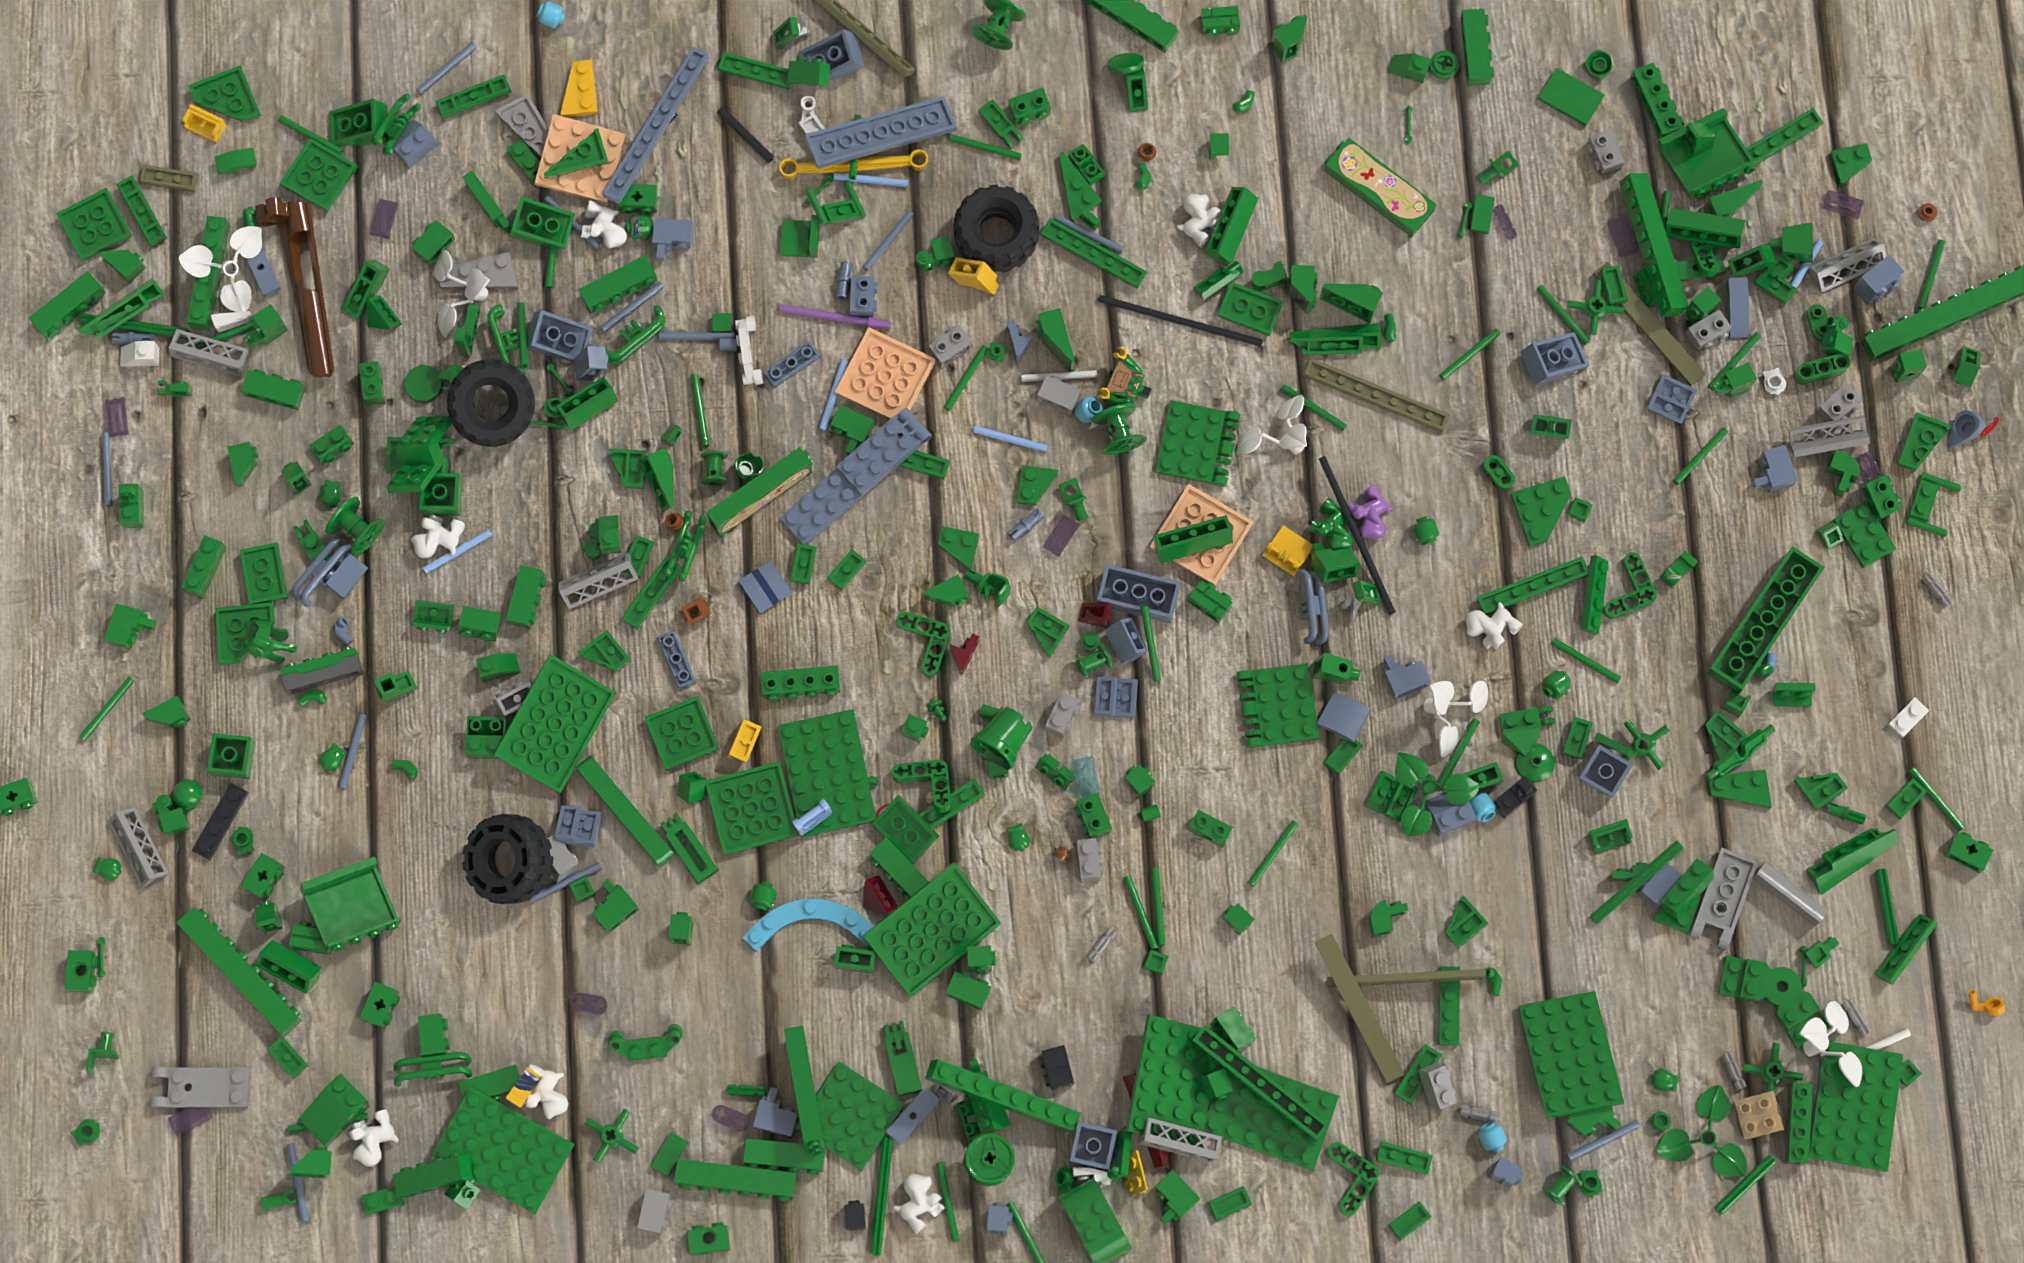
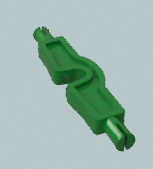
[1705,724,1775,781]

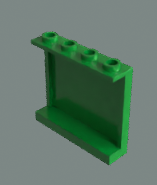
[1657,108,1758,200]
[299,856,402,952]

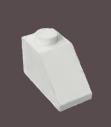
[120,341,159,367]

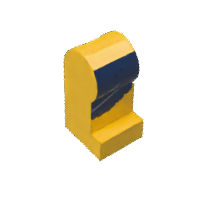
[506,1067,541,1108]

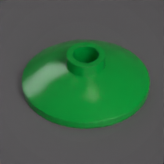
[1516,744,1555,782]

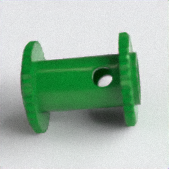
[701,450,728,486]
[1075,643,1112,679]
[1542,1165,1582,1206]

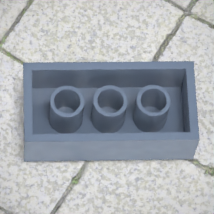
[1097,564,1181,624]

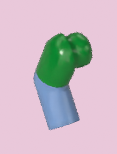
[1755,653,1776,678]

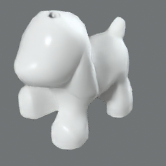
[1177,194,1221,248]
[580,200,627,249]
[411,514,465,558]
[1466,602,1523,650]
[524,1064,568,1119]
[349,1109,399,1166]
[894,1174,945,1234]

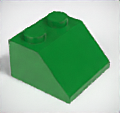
[286,1147,332,1179]

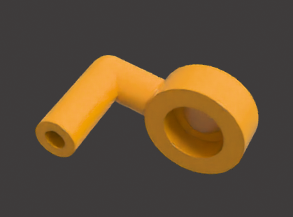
[1968,990,2005,1016]

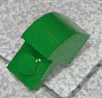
[1826,450,1860,497]
[374,671,417,703]
[1369,900,1408,937]

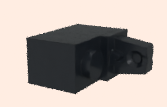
[1494,776,1538,819]

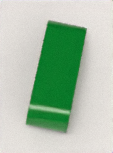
[1794,353,1851,385]

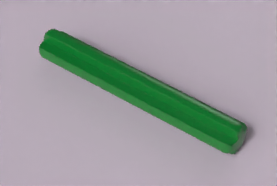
[1876,868,1899,945]
[1715,1155,1777,1215]

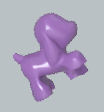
[1348,484,1393,540]

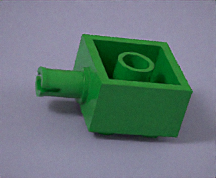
[419,457,462,516]

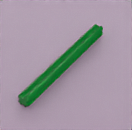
[78,313,190,339]
[1590,841,1684,924]
[870,1137,893,1256]

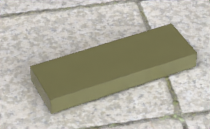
[139,165,199,193]

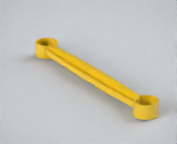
[779,150,928,180]

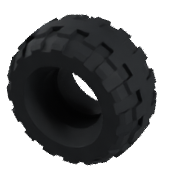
[953,185,1039,273]
[447,359,535,447]
[462,814,553,904]

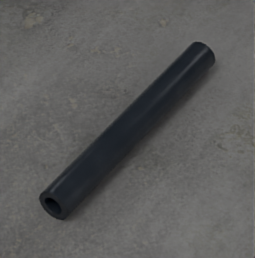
[717,106,774,163]

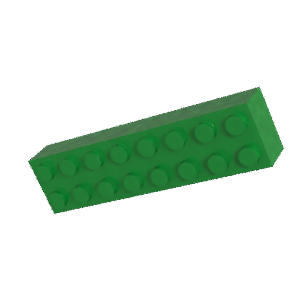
[1706,546,1825,694]

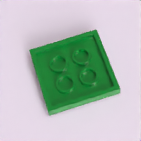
[280,138,358,212]
[56,188,133,262]
[644,696,720,771]

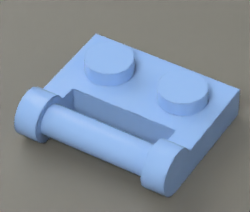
[792,799,833,836]

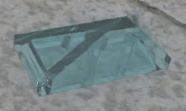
[1074,756,1101,797]

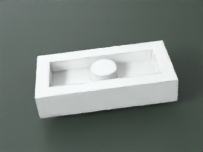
[1888,698,1929,739]

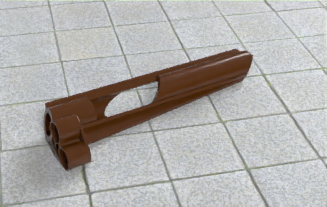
[255,197,334,378]

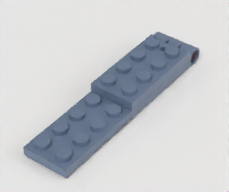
[779,407,932,545]

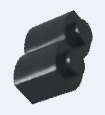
[1039,1045,1074,1091]

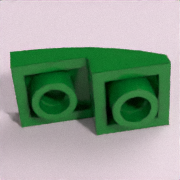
[1068,144,1105,186]
[214,148,257,175]
[1610,862,1648,882]

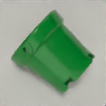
[970,707,1033,770]

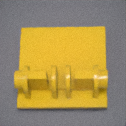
[1262,525,1312,577]
[1125,1150,1148,1197]

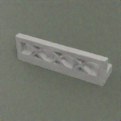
[1809,237,1887,292]
[169,329,249,377]
[1788,415,1870,457]
[558,552,638,609]
[108,807,169,888]
[1138,1118,1222,1163]

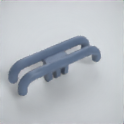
[292,539,352,607]
[1296,570,1329,646]

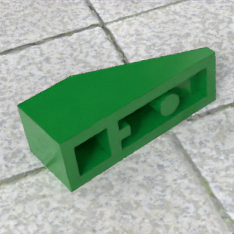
[1706,180,1763,218]
[342,259,390,319]
[639,448,674,512]

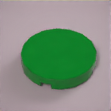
[1107,53,1145,75]
[404,365,443,403]

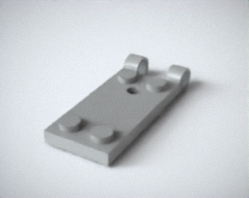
[1689,848,1758,950]
[150,1067,250,1108]

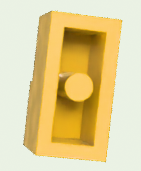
[948,258,999,295]

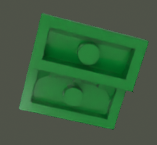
[1365,771,1419,822]

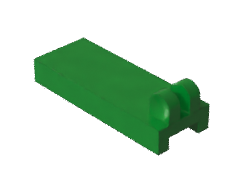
[1107,1126,1132,1183]
[1375,1141,1433,1175]

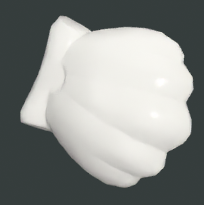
[1763,368,1786,395]

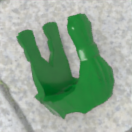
[243,619,297,664]

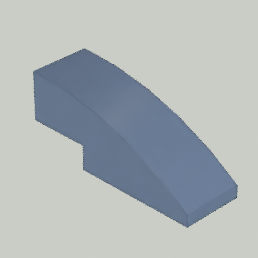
[1726,278,1749,339]

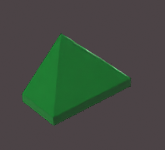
[366,295,402,329]
[1501,724,1541,756]

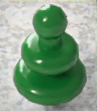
[928,698,946,721]

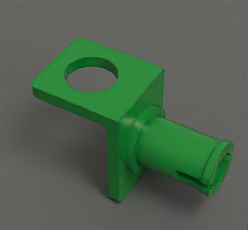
[1477,151,1519,185]
[1059,478,1089,521]
[86,1032,119,1076]

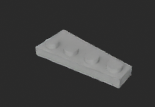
[495,94,549,158]
[439,252,519,289]

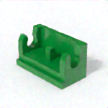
[1587,819,1633,854]

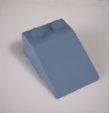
[798,29,865,86]
[527,310,593,362]
[1520,332,1589,386]

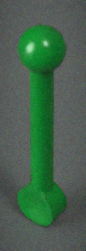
[1405,105,1413,143]
[805,175,834,205]
[1457,202,1472,238]
[547,364,573,395]
[529,420,565,429]
[97,937,106,978]
[1799,946,1807,987]

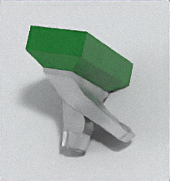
[773,14,812,49]
[1341,580,1380,621]

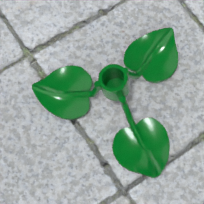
[1395,753,1480,837]
[1657,1085,1747,1177]

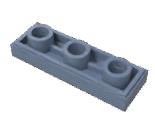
[246,248,281,297]
[763,341,820,388]
[657,630,697,690]
[886,1087,940,1145]

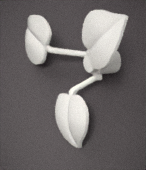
[179,226,262,312]
[434,250,490,338]
[1236,395,1307,455]
[1424,681,1488,759]
[1800,1001,1862,1087]

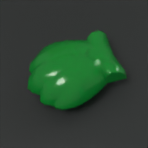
[543,395,567,418]
[319,480,341,507]
[319,743,347,771]
[1006,823,1030,852]
[231,827,255,855]
[93,857,122,881]
[1651,1068,1680,1092]
[71,1119,101,1147]
[1055,1165,1074,1194]
[1579,1170,1602,1197]

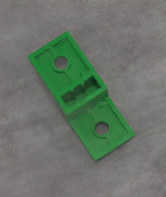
[386,415,452,493]

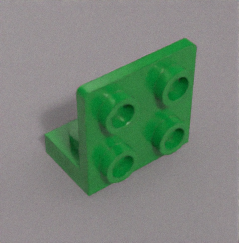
[780,215,820,258]

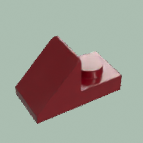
[950,633,979,674]

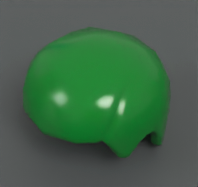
[734,452,765,481]
[173,779,203,811]

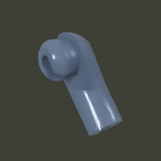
[334,617,353,646]

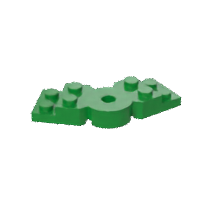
[1718,955,1830,1049]

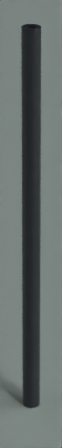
[1098,295,1263,347]
[1319,456,1396,615]

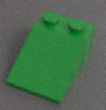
[329,98,389,147]
[509,196,575,249]
[1320,284,1383,324]
[1035,308,1075,372]
[299,1073,370,1147]

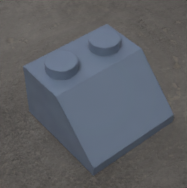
[385,119,438,169]
[1425,792,1477,837]

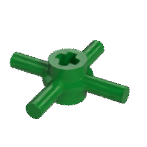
[1567,280,1625,335]
[1621,719,1670,770]
[1743,1042,1803,1093]
[584,1108,639,1164]

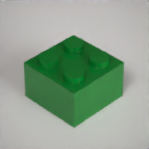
[207,733,255,779]

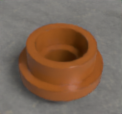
[1138,143,1156,161]
[1918,203,1937,222]
[665,513,684,531]
[1053,846,1072,862]

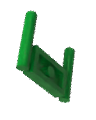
[805,181,866,226]
[1906,472,1962,537]

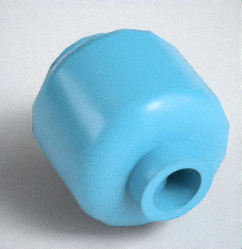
[536,1,565,28]
[1075,396,1103,424]
[1470,793,1496,822]
[1478,1122,1507,1153]

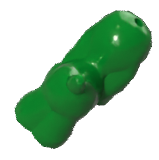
[1308,497,1353,551]

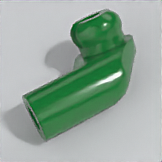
[1232,90,1255,113]
[1135,163,1152,190]
[242,207,258,227]
[1383,313,1396,342]
[297,690,327,707]
[392,760,418,780]
[1485,967,1502,996]

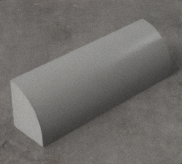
[1753,862,1828,926]

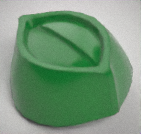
[1586,49,1614,82]

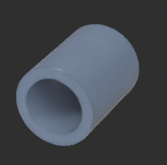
[719,338,737,352]

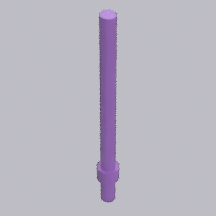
[779,305,891,329]

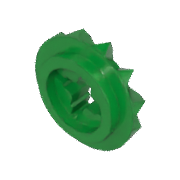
[1430,50,1459,79]

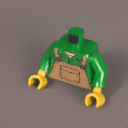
[1096,347,1152,406]

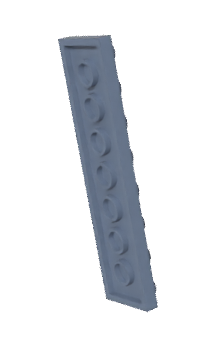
[804,96,957,169]

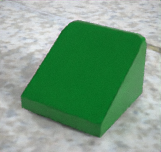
[660,425,682,447]
[1816,522,1844,549]
[988,761,1008,779]

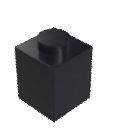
[844,1200,866,1231]

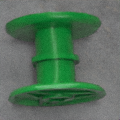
[971,0,1026,50]
[1091,403,1147,455]
[325,497,385,556]
[965,1133,1015,1186]

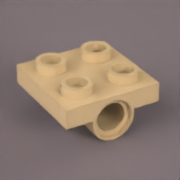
[1734,1091,1784,1140]

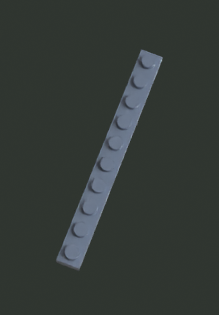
[602,47,709,204]

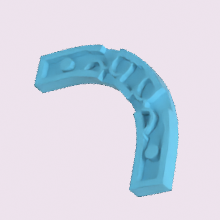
[742,899,873,952]

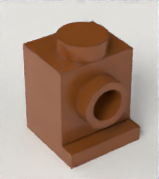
[680,596,712,625]

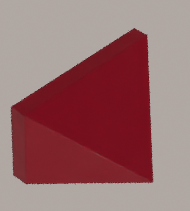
[1078,602,1112,628]
[863,875,898,914]

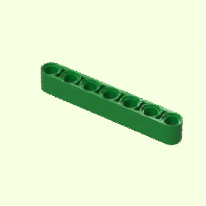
[575,755,675,867]

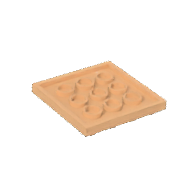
[534,114,626,205]
[835,327,936,420]
[1149,484,1254,586]

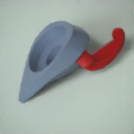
[1949,410,1999,449]

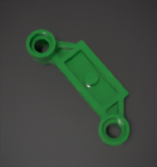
[608,1024,683,1061]

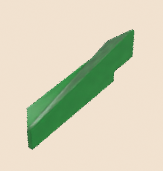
[77,278,165,337]
[1289,323,1381,355]
[1806,828,1898,894]

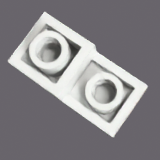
[1073,1168,1113,1186]

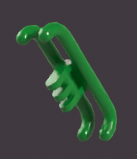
[372,93,421,156]
[487,304,526,375]
[605,305,666,364]
[664,510,707,582]
[393,1052,473,1087]

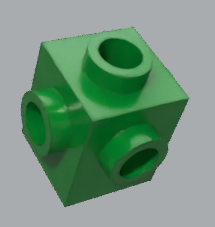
[444,1180,480,1210]

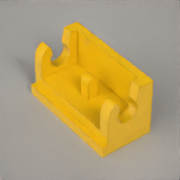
[182,104,227,143]
[727,719,761,763]

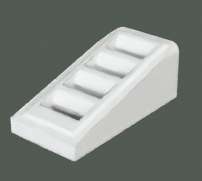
[211,311,254,333]

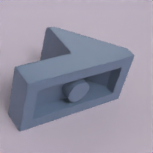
[1007,320,1034,362]

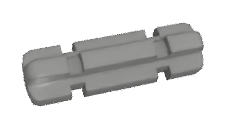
[1922,573,1952,607]
[1087,928,1116,963]
[1842,999,1870,1036]
[1722,1052,1746,1090]
[1459,1104,1499,1124]

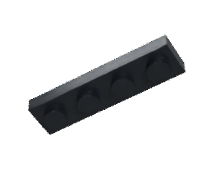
[192,783,249,861]

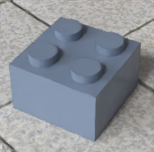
[1853,255,1904,305]
[1579,745,1633,798]
[1070,1122,1117,1172]

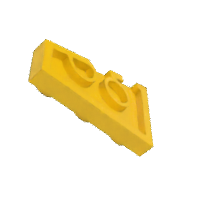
[560,59,598,117]

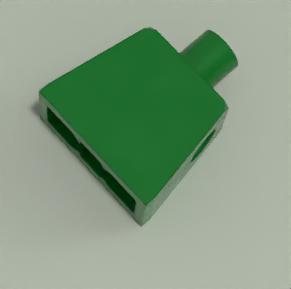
[1770,223,1813,263]
[1312,653,1360,684]

